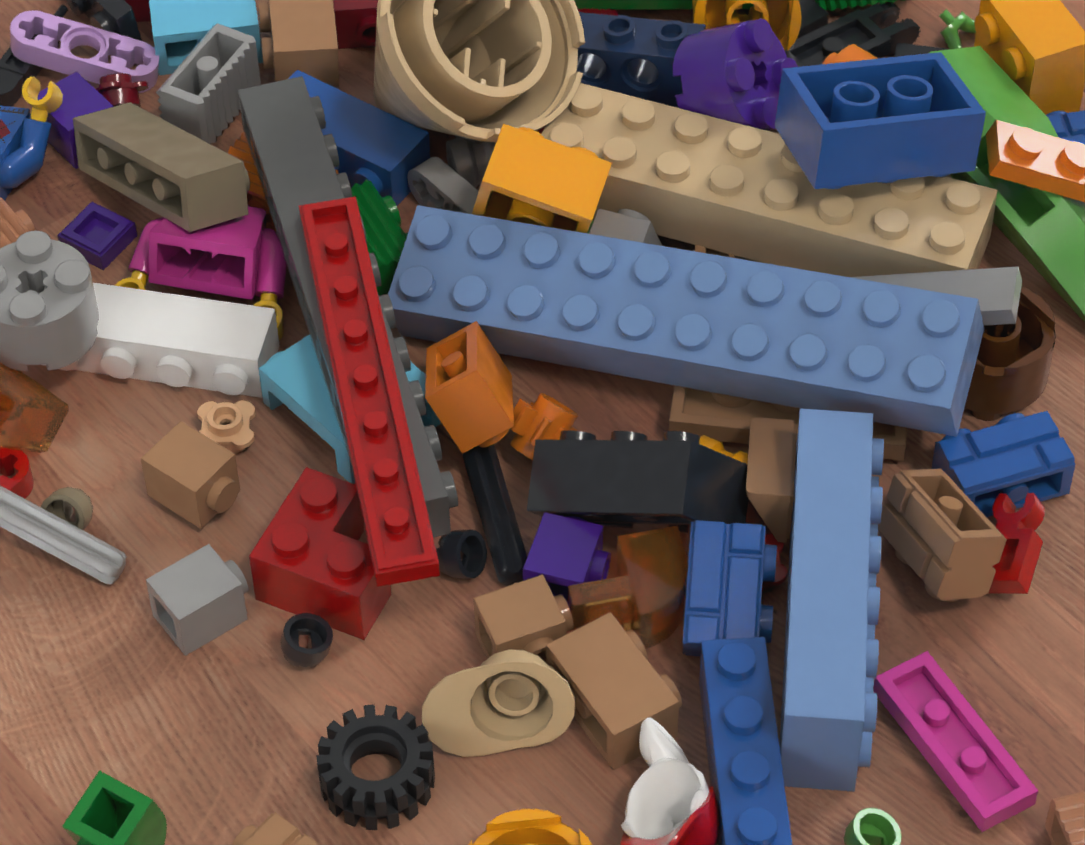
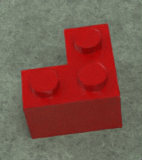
[249,467,392,640]

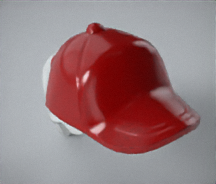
[620,718,720,845]

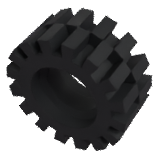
[316,704,435,830]

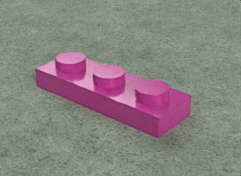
[873,651,1038,832]

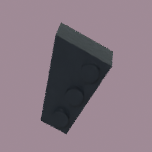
[527,430,749,533]

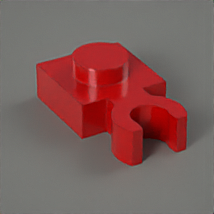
[988,493,1045,594]

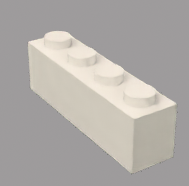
[42,283,279,398]

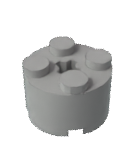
[0,230,99,371]

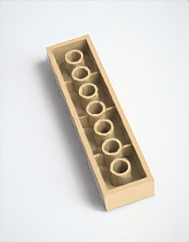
[541,83,998,277]

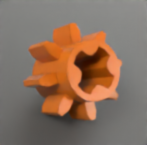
[510,393,578,460]

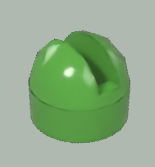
[844,808,902,845]

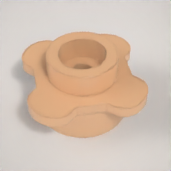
[197,400,256,455]

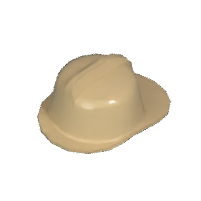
[422,649,575,757]

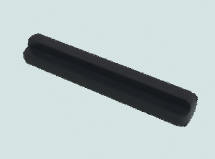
[462,444,527,586]

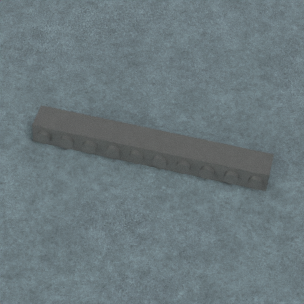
[238,76,458,538]

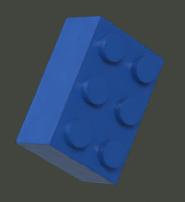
[775,52,986,190]

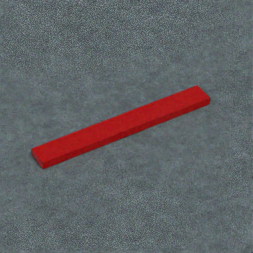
[298,196,440,587]

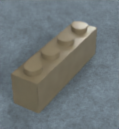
[73,102,250,232]

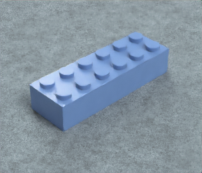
[780,408,884,792]

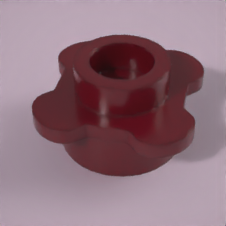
[96,73,148,107]

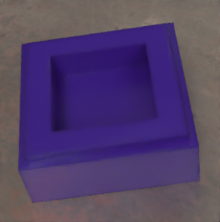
[57,202,137,270]

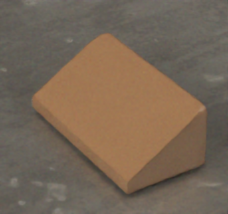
[746,417,797,543]

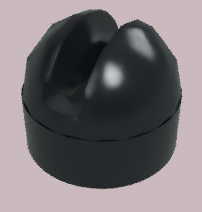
[436,530,487,578]
[281,613,333,668]

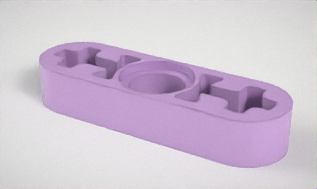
[10,10,159,93]

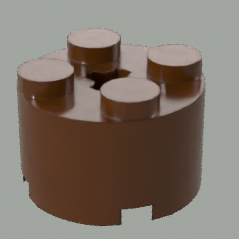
[964,286,1056,421]

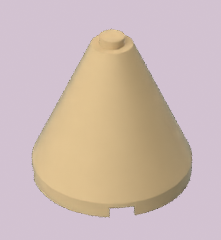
[373,0,585,142]

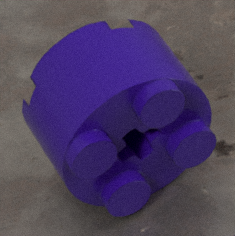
[673,18,798,131]

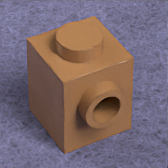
[141,421,240,529]
[473,574,573,664]

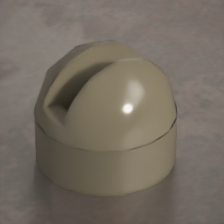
[41,487,93,530]

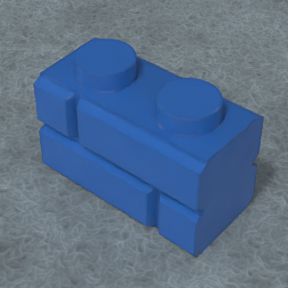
[931,411,1076,517]
[683,520,777,657]

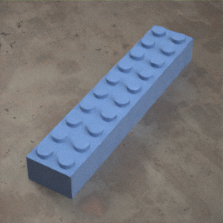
[388,205,984,437]

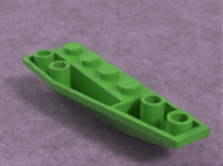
[929,46,1085,322]

